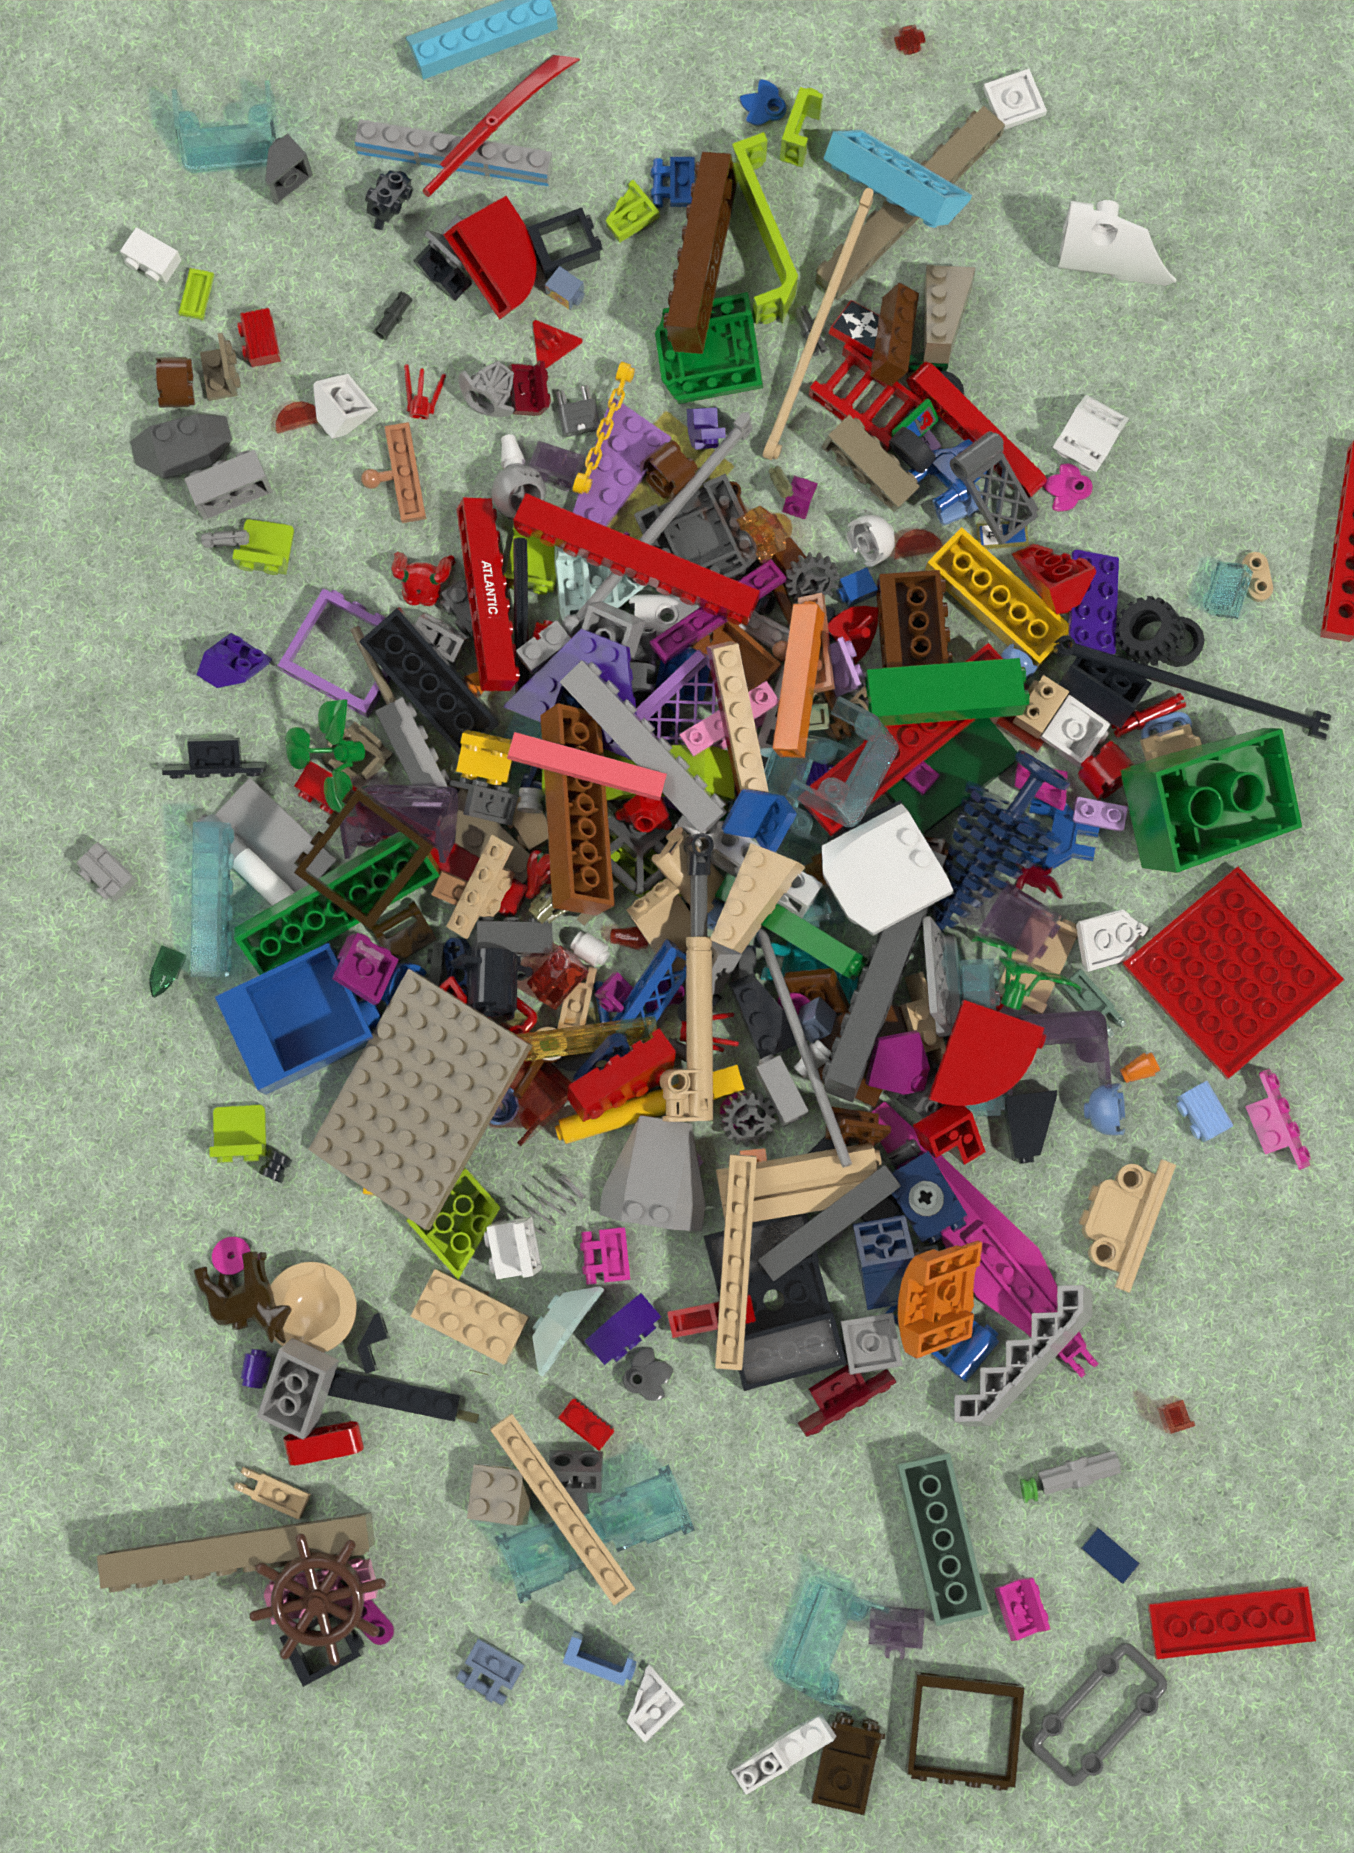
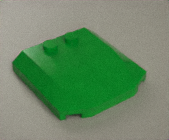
[655,292,764,404]

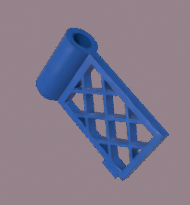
[885,1305,999,1383]

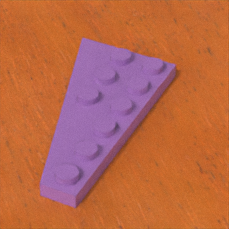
[573,398,672,527]

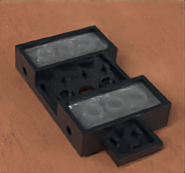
[703,1213,847,1391]

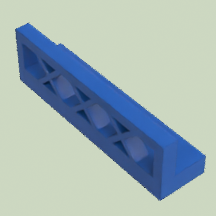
[611,939,686,1043]

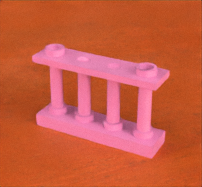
[680,681,779,757]

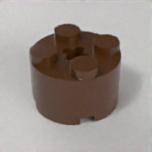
[156,357,195,408]
[640,440,698,501]

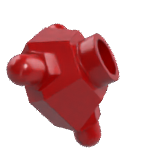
[615,795,672,832]

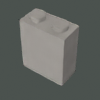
[755,1054,809,1127]

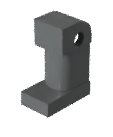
[630,662,656,700]

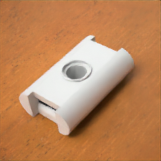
[629,594,700,636]

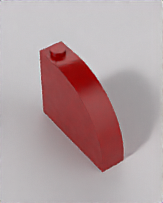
[443,195,536,320]
[928,1000,1046,1106]

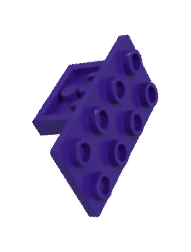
[1068,549,1119,654]

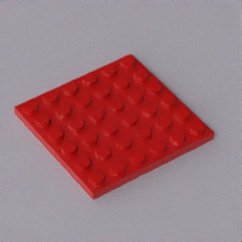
[1122,866,1344,1080]

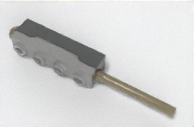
[350,626,450,808]

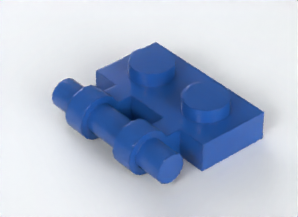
[651,157,695,208]

